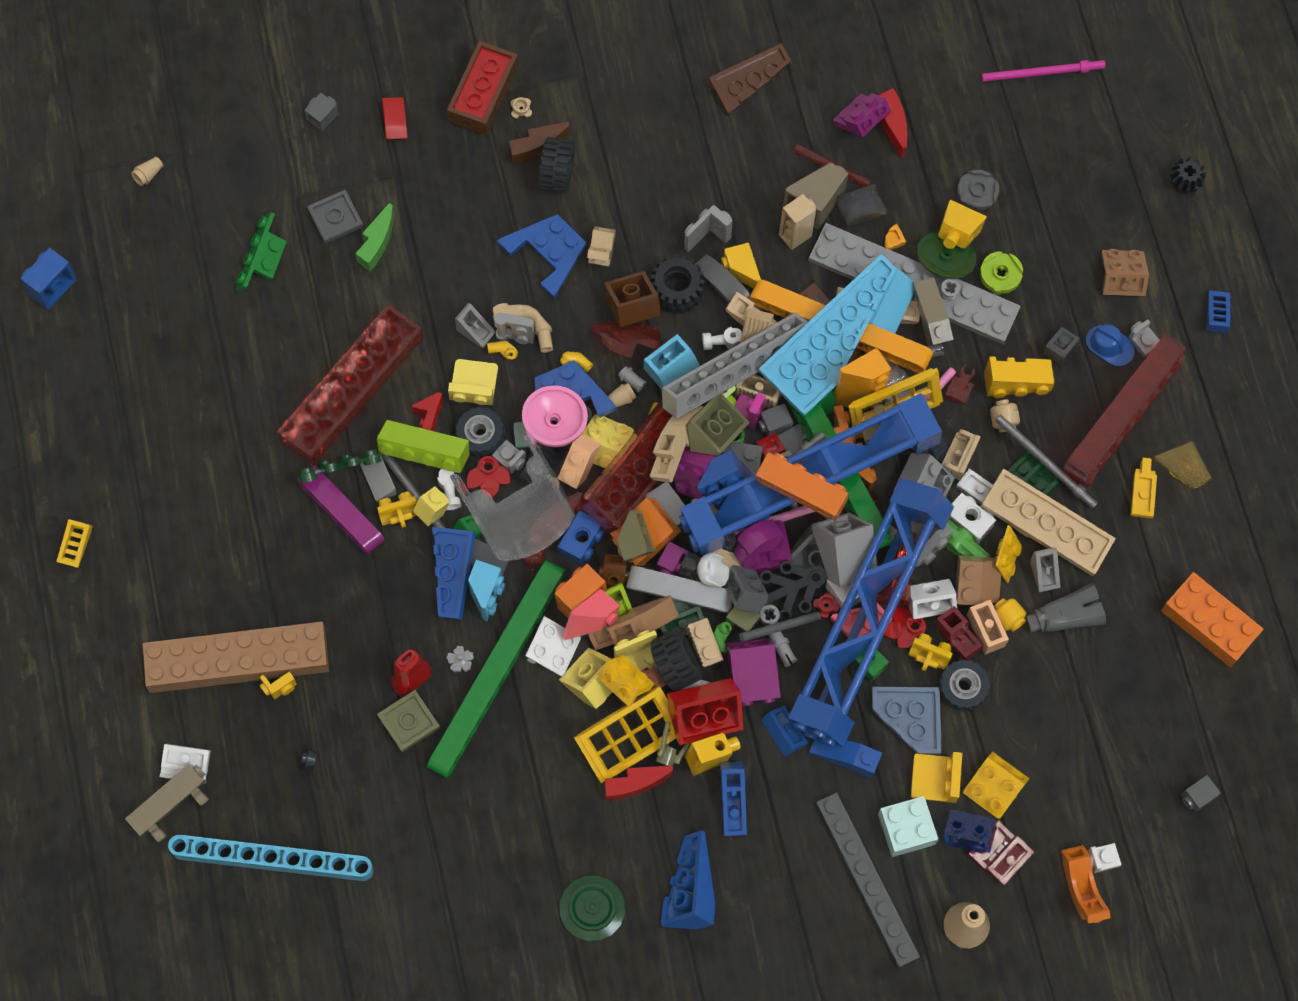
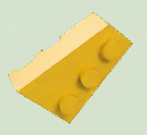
[984,357,1054,398]

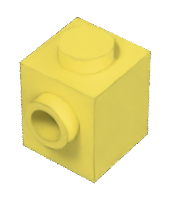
[413,487,450,526]

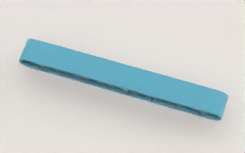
[168,835,373,881]

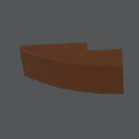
[509,121,570,165]

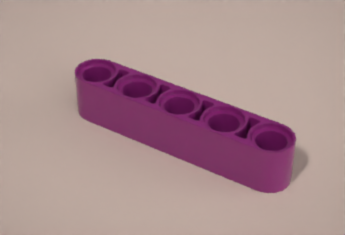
[297,465,385,554]

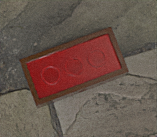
[447,41,518,135]

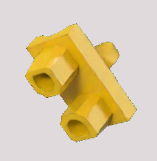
[377,491,417,528]
[908,633,953,671]

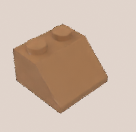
[955,555,1001,605]

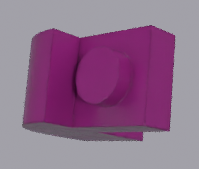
[733,519,785,569]

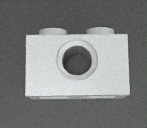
[949,493,996,544]
[906,579,957,619]

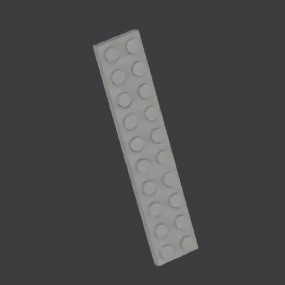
[808,223,1021,345]

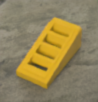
[56,519,93,568]

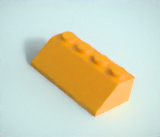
[834,348,891,411]

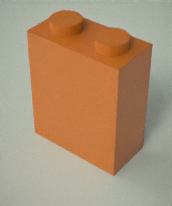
[609,497,681,566]

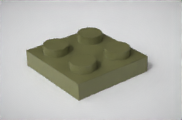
[377,690,440,752]

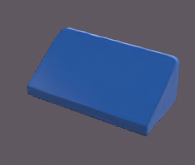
[762,705,808,756]

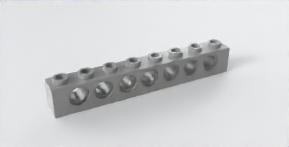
[662,312,808,418]

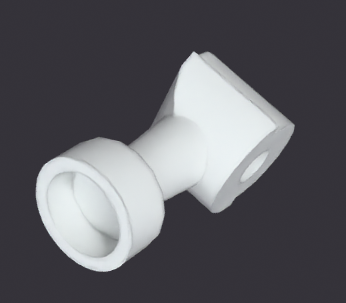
[702,327,742,350]
[437,469,461,510]

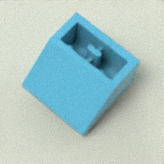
[644,334,700,389]
[468,560,505,621]

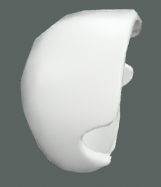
[697,552,729,587]

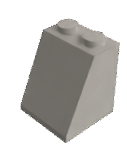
[812,513,877,587]

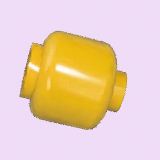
[994,598,1026,632]

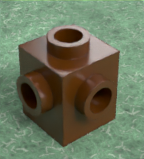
[599,554,631,589]

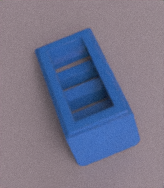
[1206,290,1230,333]

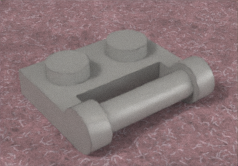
[494,313,535,344]

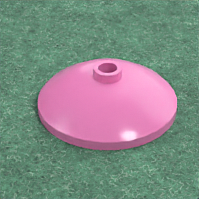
[522,386,588,447]

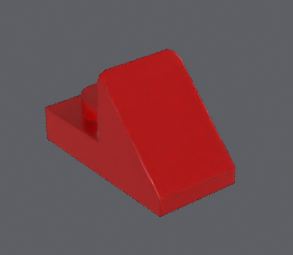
[411,392,443,431]

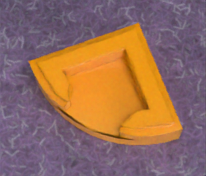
[884,224,906,250]

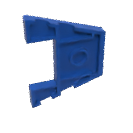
[497,214,586,299]
[535,361,617,424]

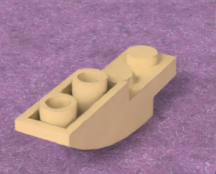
[650,406,703,483]

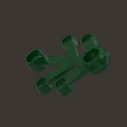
[298,449,382,483]

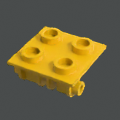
[995,525,1022,583]

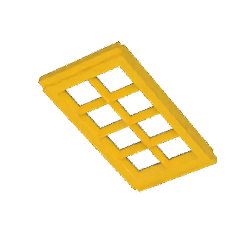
[848,368,943,439]
[574,686,676,783]

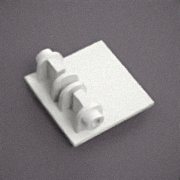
[525,616,581,677]

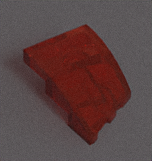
[591,321,661,358]

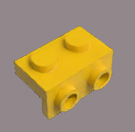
[598,655,654,706]

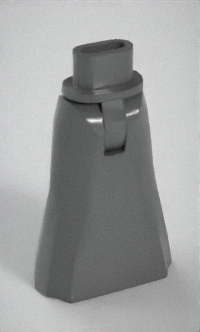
[1025,583,1106,632]

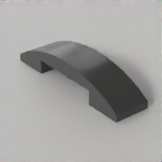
[695,254,764,312]

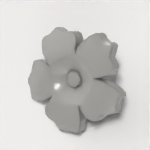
[446,646,474,672]

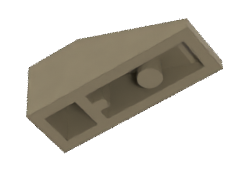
[913,277,954,345]

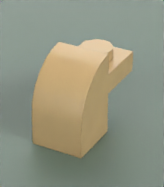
[587,226,616,266]

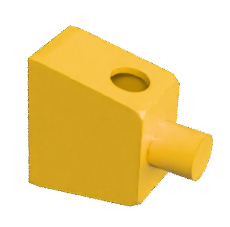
[938,200,987,249]
[685,733,741,776]

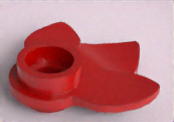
[467,456,510,499]
[884,607,926,648]

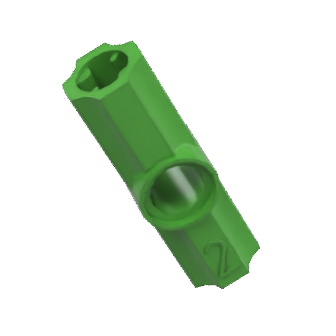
[946,519,990,557]

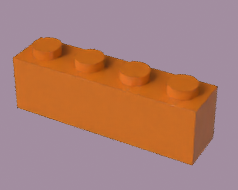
[756,452,848,522]

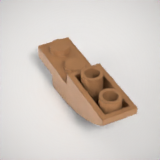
[588,595,679,650]

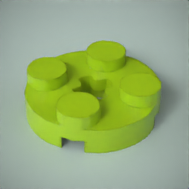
[980,252,1023,295]

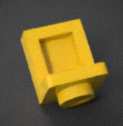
[259,672,297,700]

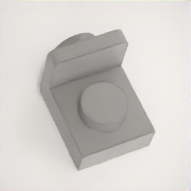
[1128,320,1162,357]
[492,440,526,474]

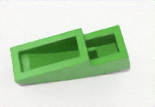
[355,203,394,272]

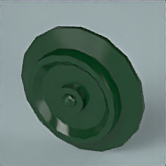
[917,232,976,279]
[559,875,625,941]

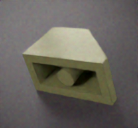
[617,510,656,561]

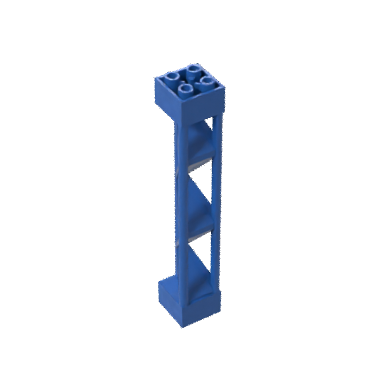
[679,393,942,557]
[788,478,954,747]

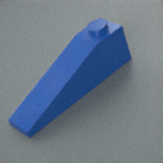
[661,830,715,930]

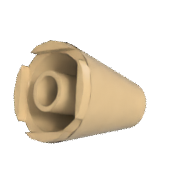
[944,902,990,949]

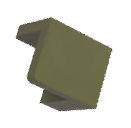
[726,606,761,632]

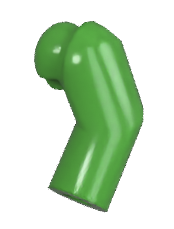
[713,622,732,655]

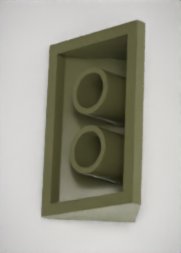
[687,393,750,456]

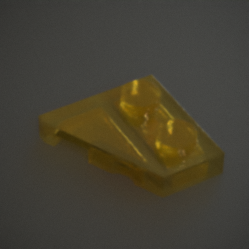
[1154,441,1212,490]

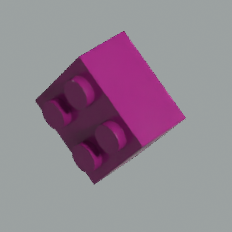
[674,447,720,499]

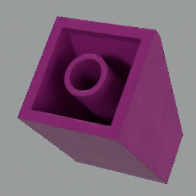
[725,638,780,706]

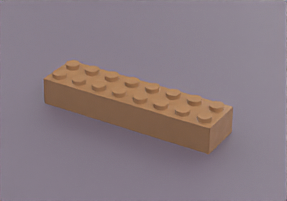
[143,622,329,693]

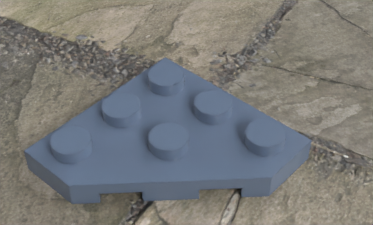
[871,687,941,755]

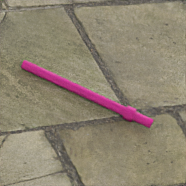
[981,60,1105,82]

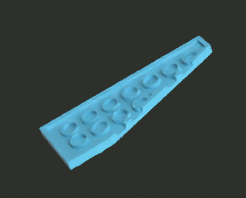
[758,254,896,417]

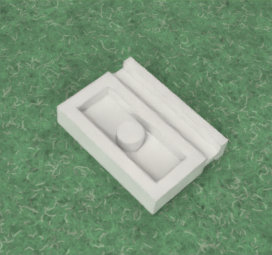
[159,744,211,783]

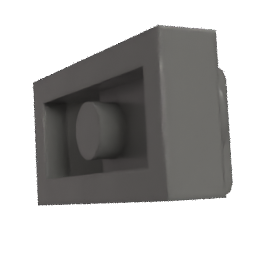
[1044,327,1080,365]

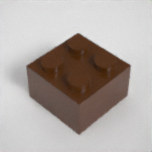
[604,271,661,327]

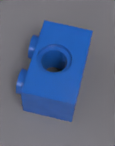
[558,510,604,566]

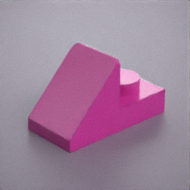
[734,393,766,430]

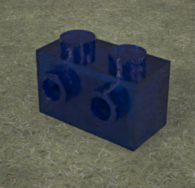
[944,809,997,853]

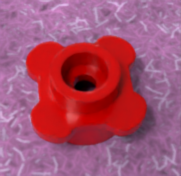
[813,593,840,618]

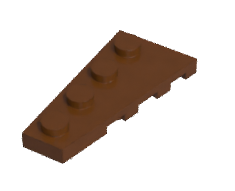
[708,43,791,116]

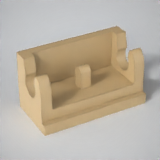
[942,429,981,480]

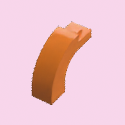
[1061,845,1111,924]

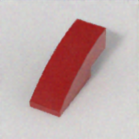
[879,88,907,157]
[605,765,673,801]

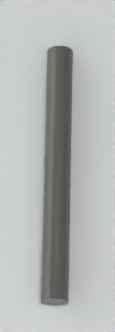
[739,611,821,642]

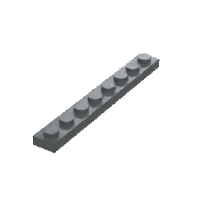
[816,793,920,968]

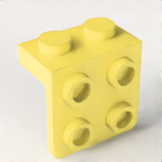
[448,359,498,405]
[582,414,634,472]

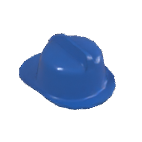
[1086,324,1134,366]

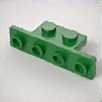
[236,212,287,292]

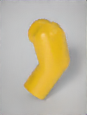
[487,341,518,360]
[560,351,593,372]

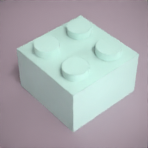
[878,796,938,857]

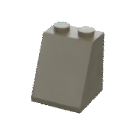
[783,163,848,229]

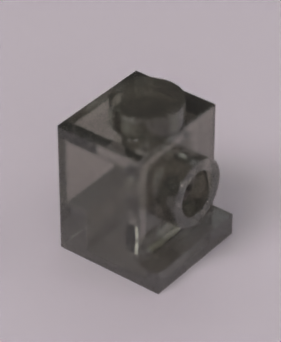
[678,551,701,582]

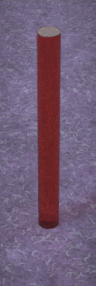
[794,144,872,188]

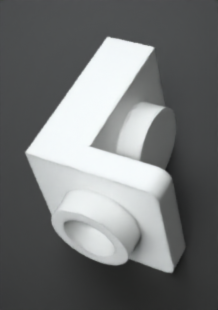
[1088,843,1121,873]

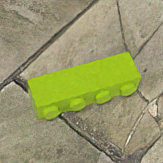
[377,420,469,473]

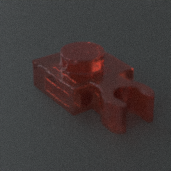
[945,365,975,405]

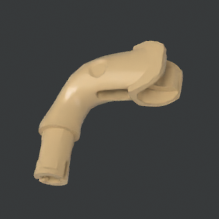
[493,303,553,353]

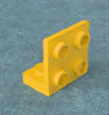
[911,752,962,803]
[963,752,1030,819]

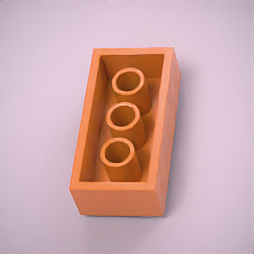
[1161,572,1263,668]

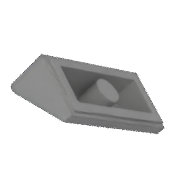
[360,456,397,503]

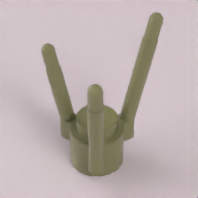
[656,722,693,766]

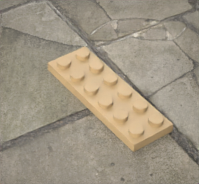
[980,469,1116,576]

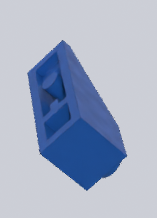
[809,737,882,779]
[720,761,747,836]

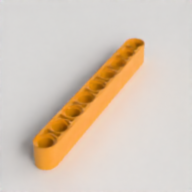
[749,280,933,373]

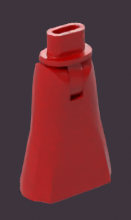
[391,649,432,696]

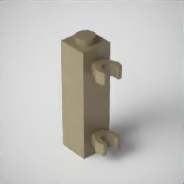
[125,764,209,842]

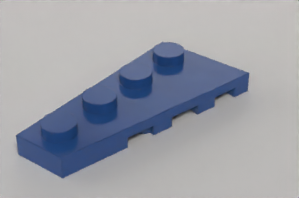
[432,527,476,620]

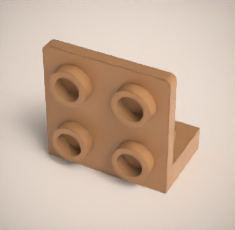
[1101,249,1149,296]

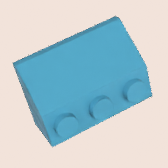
[869,268,915,334]

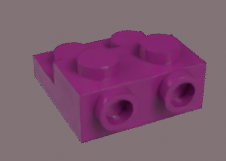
[833,93,891,137]
[736,520,793,575]

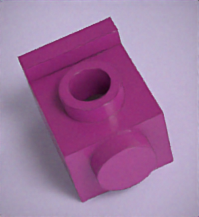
[656,542,689,575]

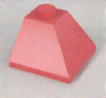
[562,588,620,640]

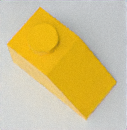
[721,243,761,289]

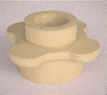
[510,97,532,118]

